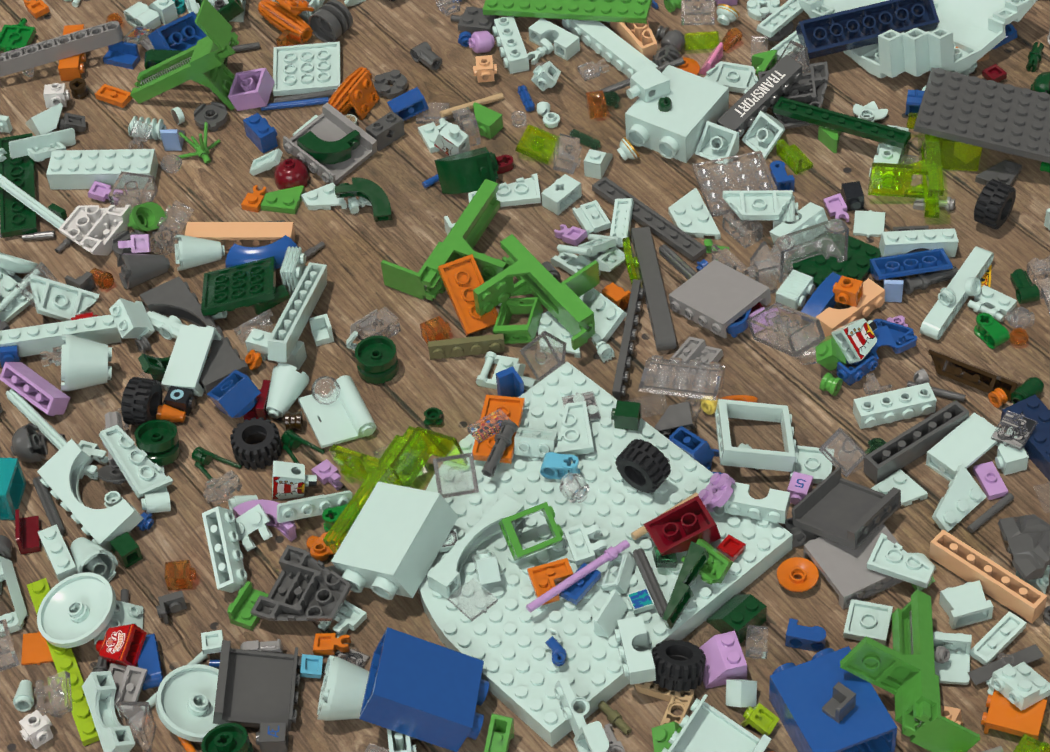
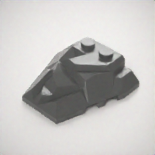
[758,61,829,129]
[998,514,1050,580]
[250,545,352,621]

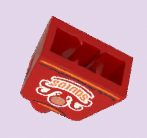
[96,624,147,667]

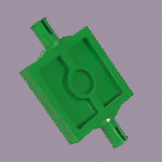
[0,18,36,52]

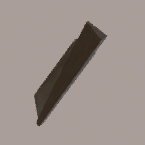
[928,349,1022,402]

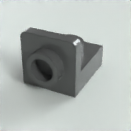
[58,113,86,132]
[156,591,187,624]

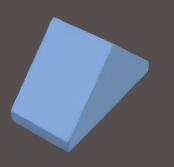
[160,129,185,151]
[883,279,904,303]

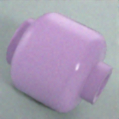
[469,31,495,53]

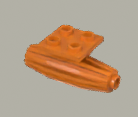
[258,0,314,42]
[328,67,380,120]

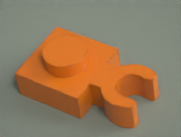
[24,0,50,19]
[241,185,267,213]
[313,633,351,655]

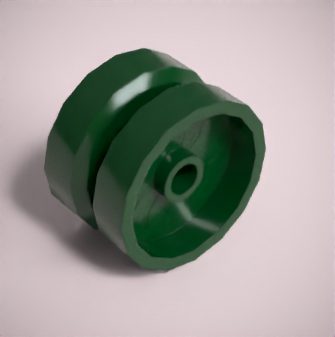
[355,335,399,384]
[134,420,181,466]
[201,723,255,752]

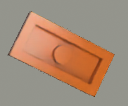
[95,84,133,108]

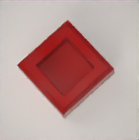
[717,535,746,562]

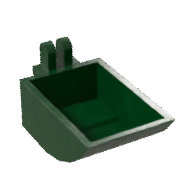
[434,147,499,194]

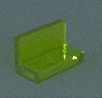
[684,31,719,51]
[776,139,813,175]

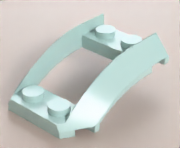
[0,556,28,637]

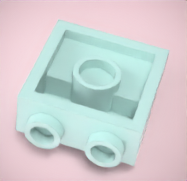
[991,662,1050,711]

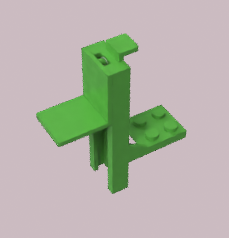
[473,234,600,350]

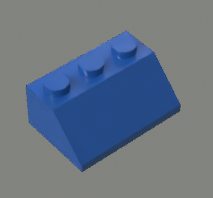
[148,11,207,51]

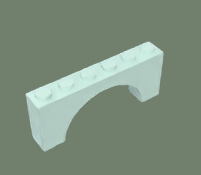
[37,439,144,551]

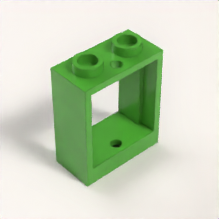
[493,297,543,344]
[498,502,563,561]

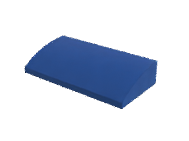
[870,248,953,280]

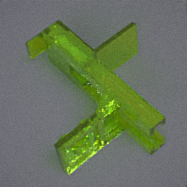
[868,113,982,218]

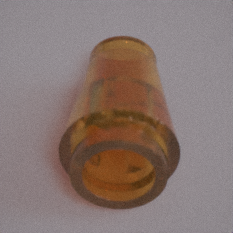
[721,27,743,52]
[90,268,114,289]

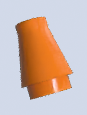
[156,404,186,423]

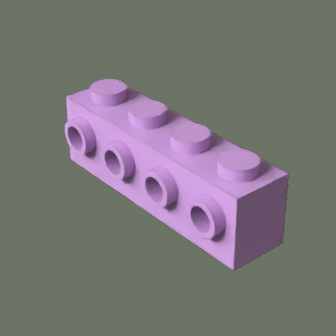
[0,362,70,416]

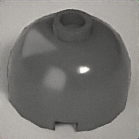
[11,423,48,463]

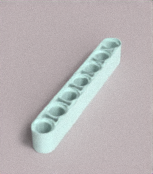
[920,246,994,340]

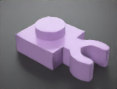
[88,181,122,204]
[823,193,849,226]
[554,224,588,246]

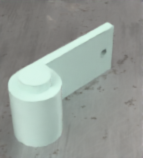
[141,466,171,514]

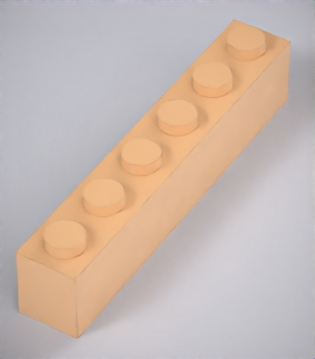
[184,222,296,250]
[929,530,1047,624]

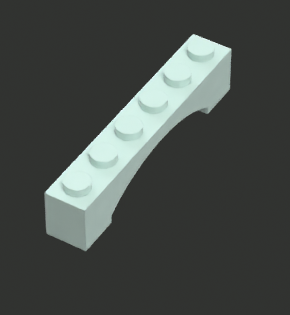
[427,494,525,599]

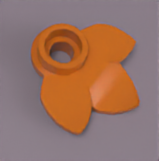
[306,532,342,561]

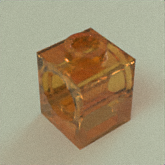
[586,90,607,119]
[420,316,451,345]
[165,560,196,591]

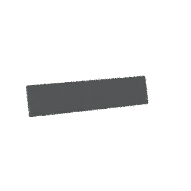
[968,644,1044,685]

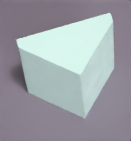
[695,121,739,166]

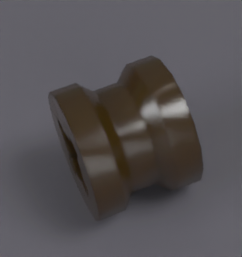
[69,78,88,99]
[285,411,303,431]

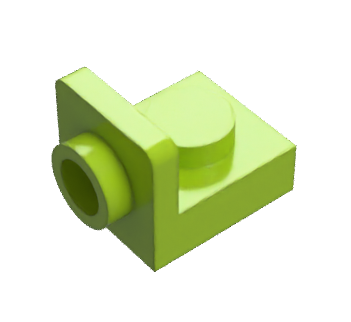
[741,703,780,736]

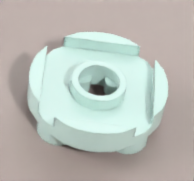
[747,0,780,21]

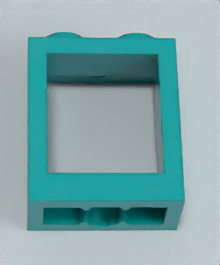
[0,457,26,520]

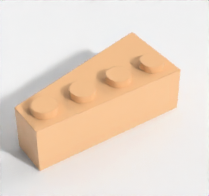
[610,20,657,61]

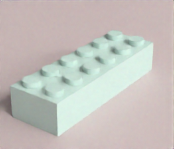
[46,149,158,190]

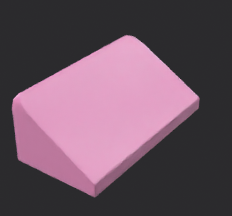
[699,42,723,75]

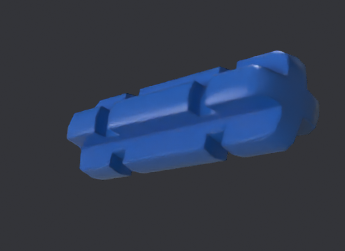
[517,85,535,112]

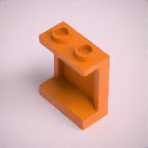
[981,689,1047,748]

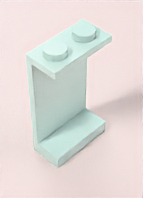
[161,324,222,397]
[926,412,1001,481]

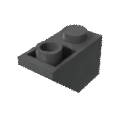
[654,401,696,438]

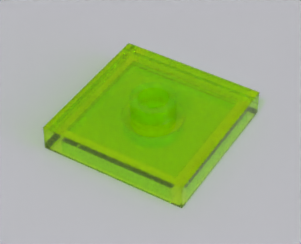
[515,124,560,164]
[622,237,639,284]

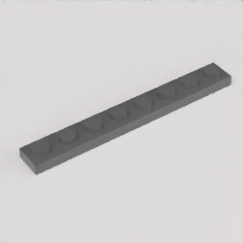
[592,177,706,262]
[612,279,644,401]

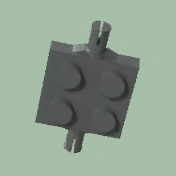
[451,7,499,33]

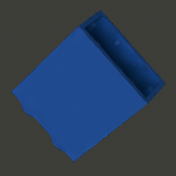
[359,627,489,752]
[769,646,897,752]

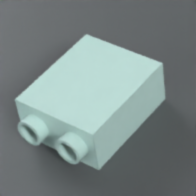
[625,65,729,163]
[331,482,458,600]

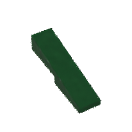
[662,541,709,629]

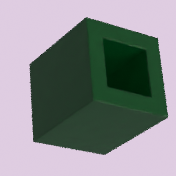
[611,400,641,431]
[110,532,143,569]

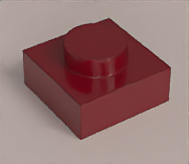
[982,64,1007,83]

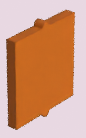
[21,631,54,665]

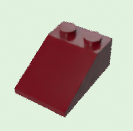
[643,496,721,556]

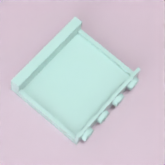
[662,694,771,752]

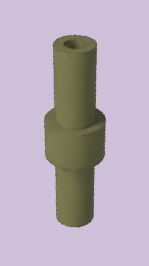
[598,701,632,735]

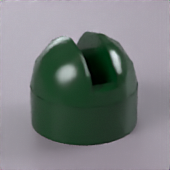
[658,96,672,112]

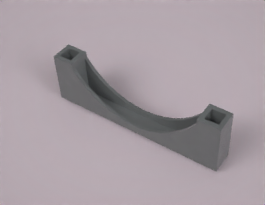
[140,277,249,398]

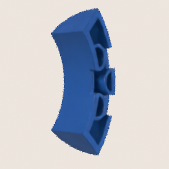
[225,235,299,269]

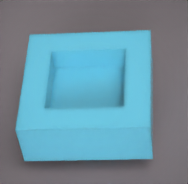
[300,654,323,679]

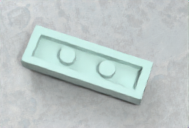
[970,611,1027,665]

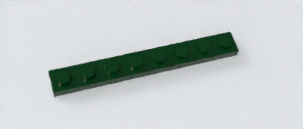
[773,97,911,149]

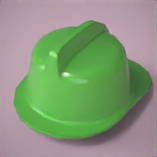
[127,202,166,232]

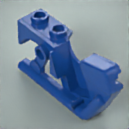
[836,319,917,386]

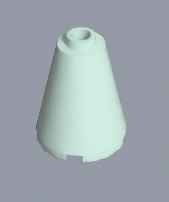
[175,234,225,271]
[266,363,310,419]
[70,537,118,582]

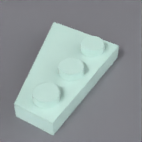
[554,401,594,455]
[932,464,987,532]
[867,532,934,588]

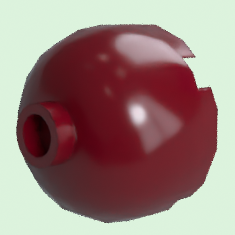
[274,158,310,190]

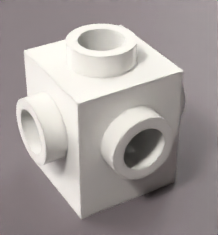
[43,83,70,108]
[19,710,53,749]

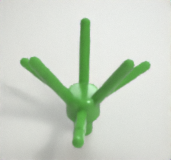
[177,122,220,164]

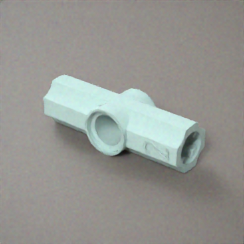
[147,311,185,340]

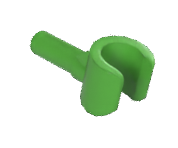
[704,239,729,254]

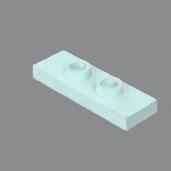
[610,198,634,248]

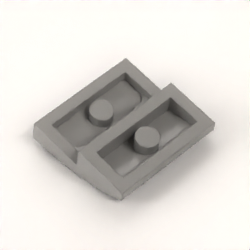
[669,336,724,379]
[108,663,148,711]

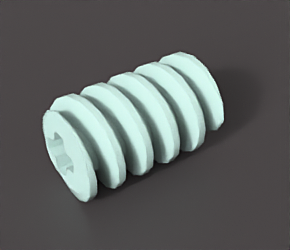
[128,116,167,141]

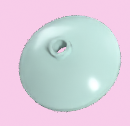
[0,252,41,276]

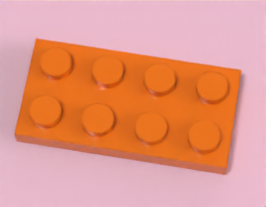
[437,254,498,336]
[471,395,525,464]

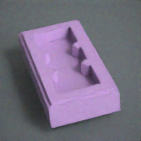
[973,461,1008,500]

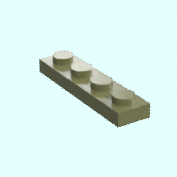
[428,333,505,360]

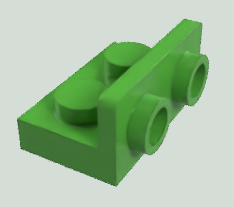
[227,581,269,631]

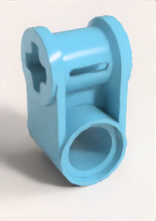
[540,452,580,481]

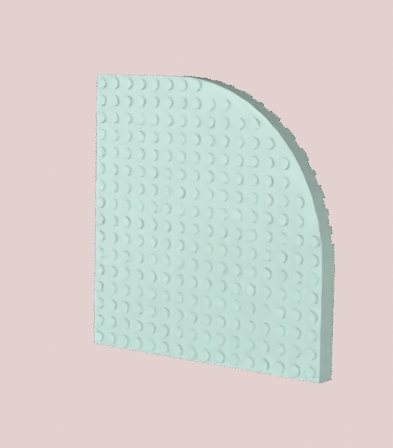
[418,362,793,747]

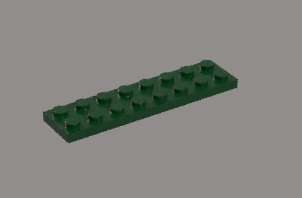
[0,133,38,238]

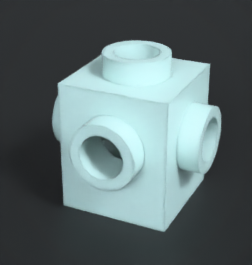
[531,61,561,91]

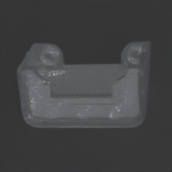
[767,219,849,283]

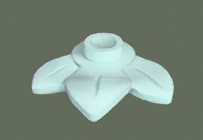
[853,101,888,122]

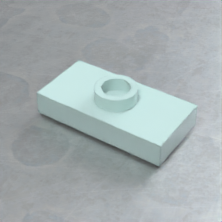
[250,148,283,176]

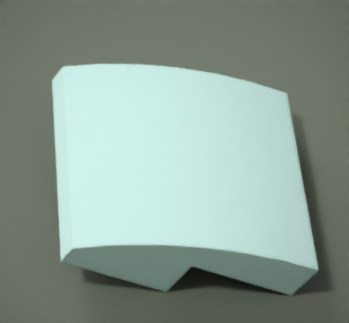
[577,246,629,272]

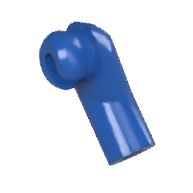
[545,636,566,666]

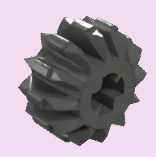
[652,44,682,66]

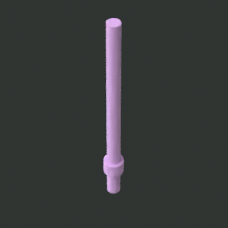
[526,540,630,613]

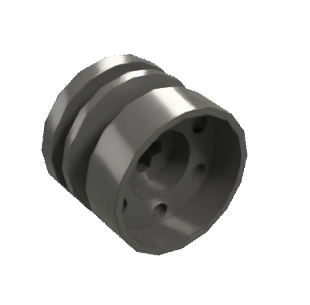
[309,0,353,43]

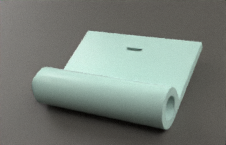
[298,375,376,448]

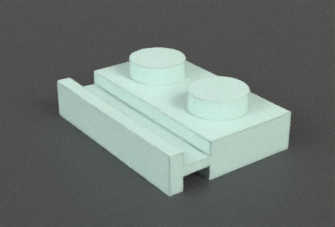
[572,200,611,235]

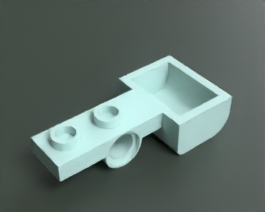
[554,677,609,752]

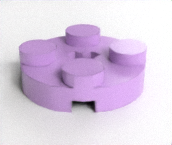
[698,473,735,512]

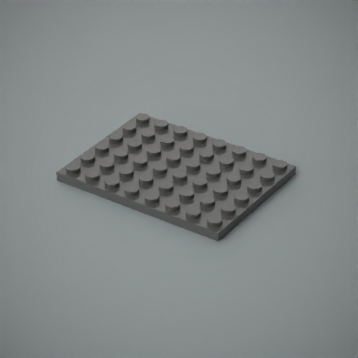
[913,68,1050,163]

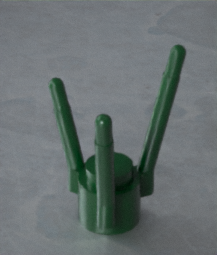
[281,430,325,464]
[192,446,242,486]

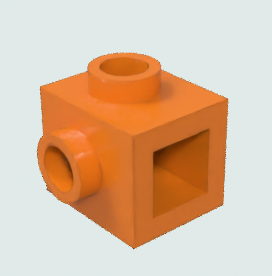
[833,276,863,307]

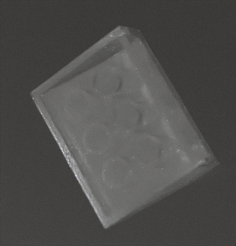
[638,355,725,401]

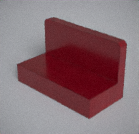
[243,380,271,420]
[15,509,41,554]

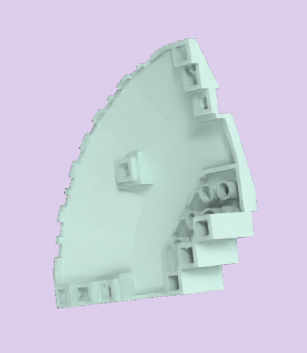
[799,0,1037,78]

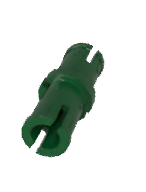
[1026,42,1044,72]

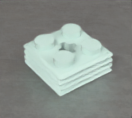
[280,246,307,296]

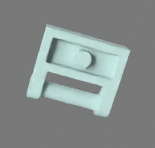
[476,351,519,389]

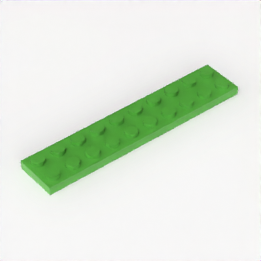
[482,0,652,24]

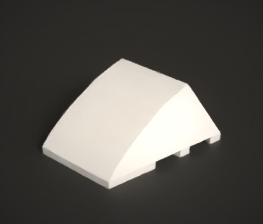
[58,205,132,256]

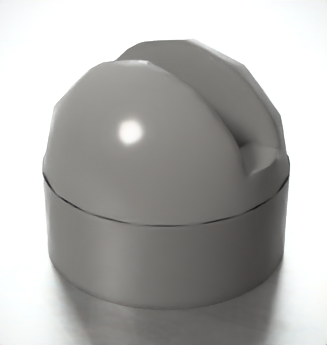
[913,368,930,384]

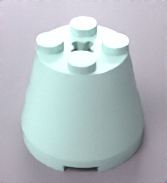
[61,334,112,391]
[317,655,369,721]

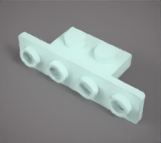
[9,128,76,162]
[277,490,353,523]

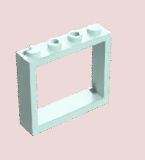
[715,399,798,472]

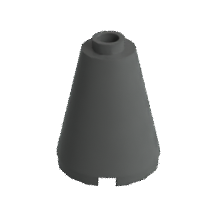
[117,253,170,289]

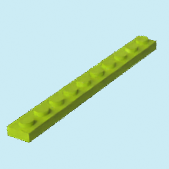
[27,578,99,746]

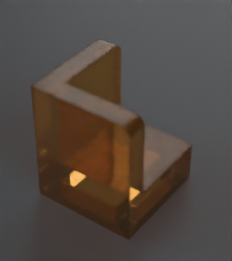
[276,30,304,47]

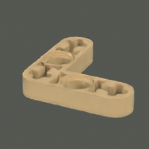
[634,681,694,725]

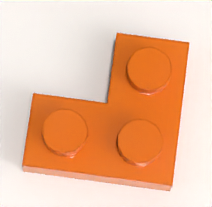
[527,558,573,605]

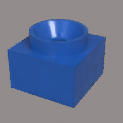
[207,369,261,418]

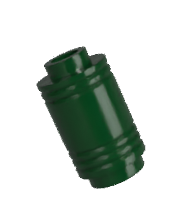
[1011,377,1044,404]

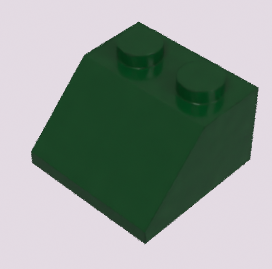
[707,594,767,644]

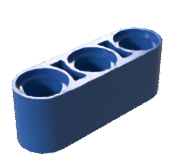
[138,633,164,690]

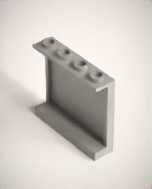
[283,103,377,185]
[669,259,771,338]
[803,524,905,609]

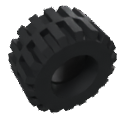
[974,179,1016,230]
[121,377,163,426]
[230,417,282,470]
[615,439,671,493]
[652,640,706,692]

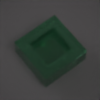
[652,547,678,568]

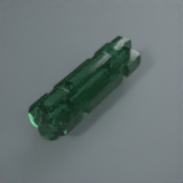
[569,129,601,150]

